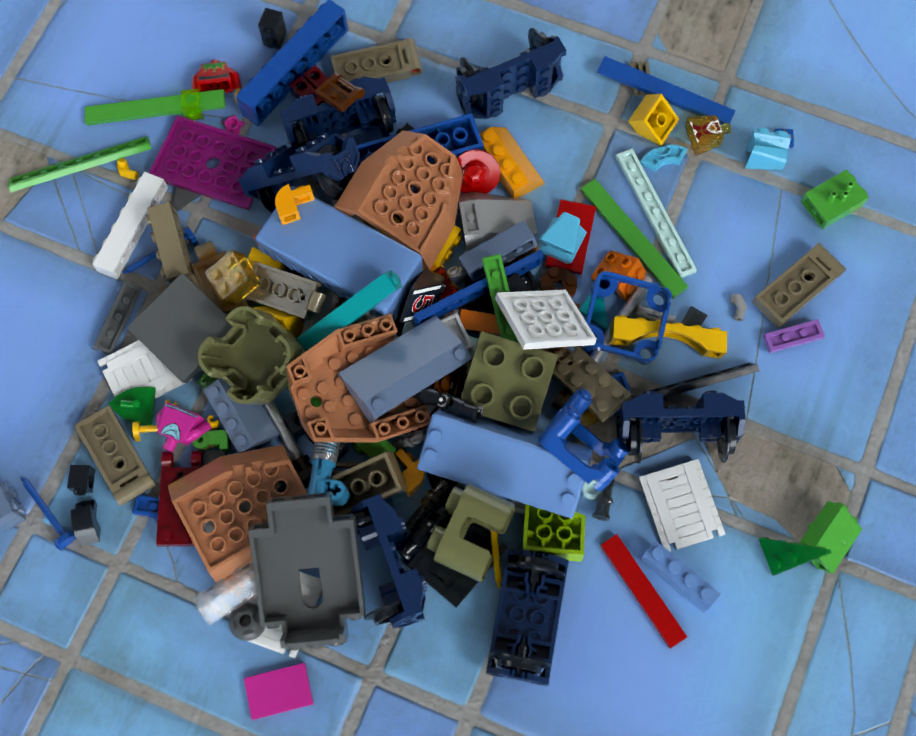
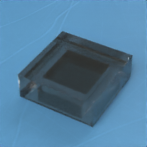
[681,306,708,326]

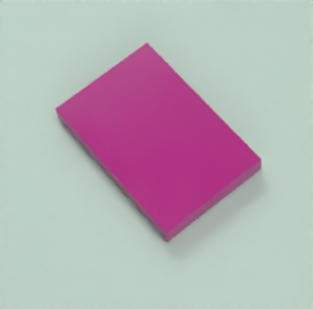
[244,663,314,720]

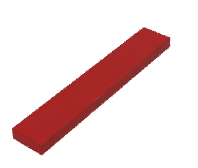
[600,534,687,649]

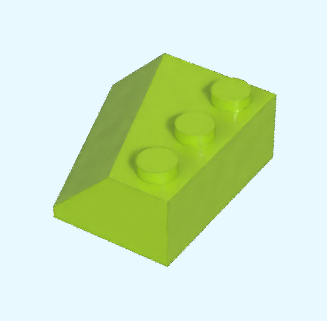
[522,504,586,562]

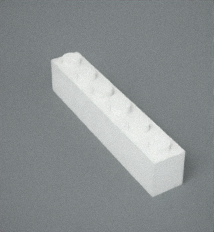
[92,172,168,280]

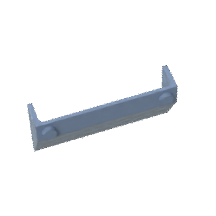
[338,315,473,423]

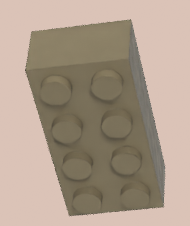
[146,202,194,283]
[329,452,408,516]

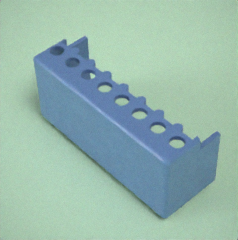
[255,186,423,322]
[417,404,593,518]

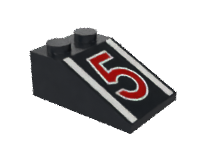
[399,269,447,323]

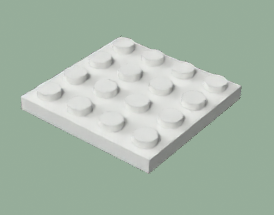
[495,290,597,350]

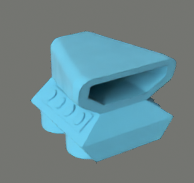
[745,128,791,170]
[538,212,587,264]

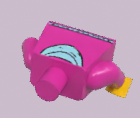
[156,400,219,453]

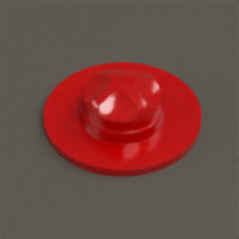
[457,149,500,194]

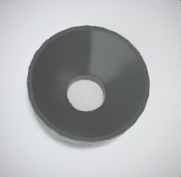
[229,603,265,641]

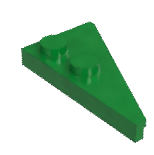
[759,537,832,576]

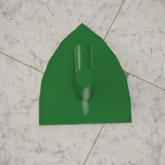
[109,387,156,425]

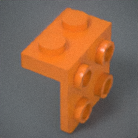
[591,251,646,301]

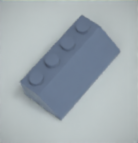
[203,378,280,453]

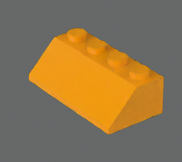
[479,127,544,198]

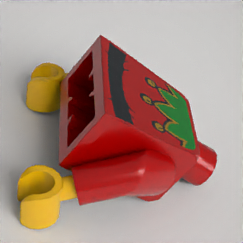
[191,59,242,103]

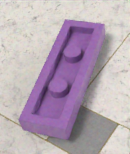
[763,319,825,354]

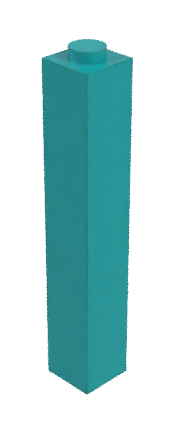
[297,270,403,351]

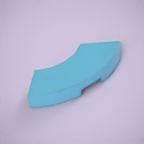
[640,145,688,172]

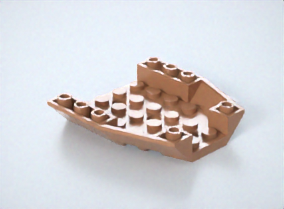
[334,130,463,270]
[286,314,431,443]
[168,445,308,592]

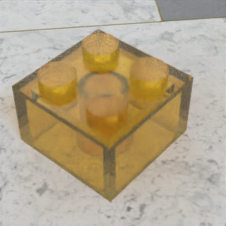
[204,249,261,306]

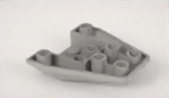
[458,192,537,251]

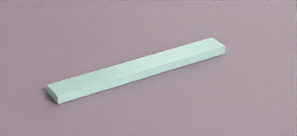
[616,148,697,278]

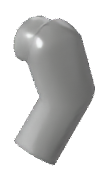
[729,293,747,322]

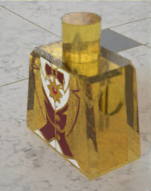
[685,115,731,156]

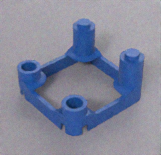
[579,271,672,365]
[538,389,629,491]

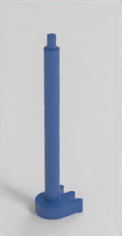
[123,226,199,275]
[21,477,75,551]

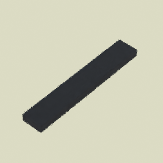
[643,362,759,398]

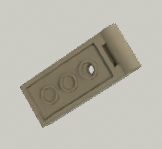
[331,38,423,92]
[752,243,846,329]
[74,405,156,506]

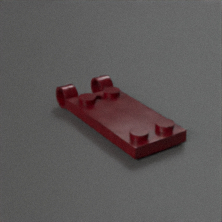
[156,451,203,547]

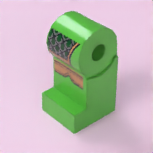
[192,430,231,453]

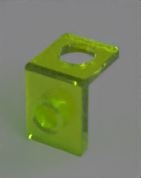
[181,89,204,120]

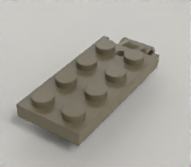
[191,240,249,315]
[242,261,326,320]
[552,346,632,422]

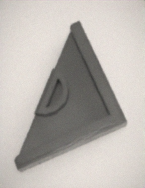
[172,187,201,211]

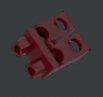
[290,65,328,106]

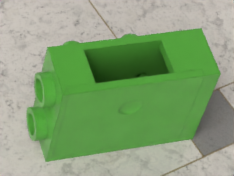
[800,169,869,230]
[799,501,862,574]

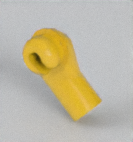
[116,158,139,180]

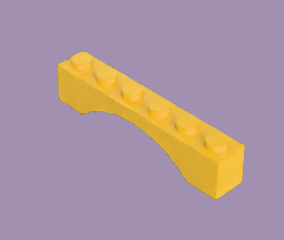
[609,315,727,359]

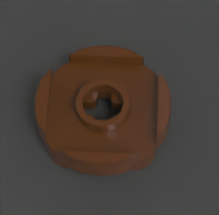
[539,267,577,299]

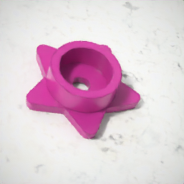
[222,115,245,135]

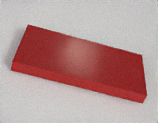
[545,199,596,275]

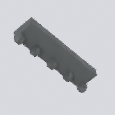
[92,280,142,355]

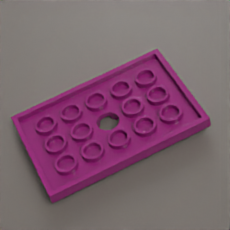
[149,115,276,210]

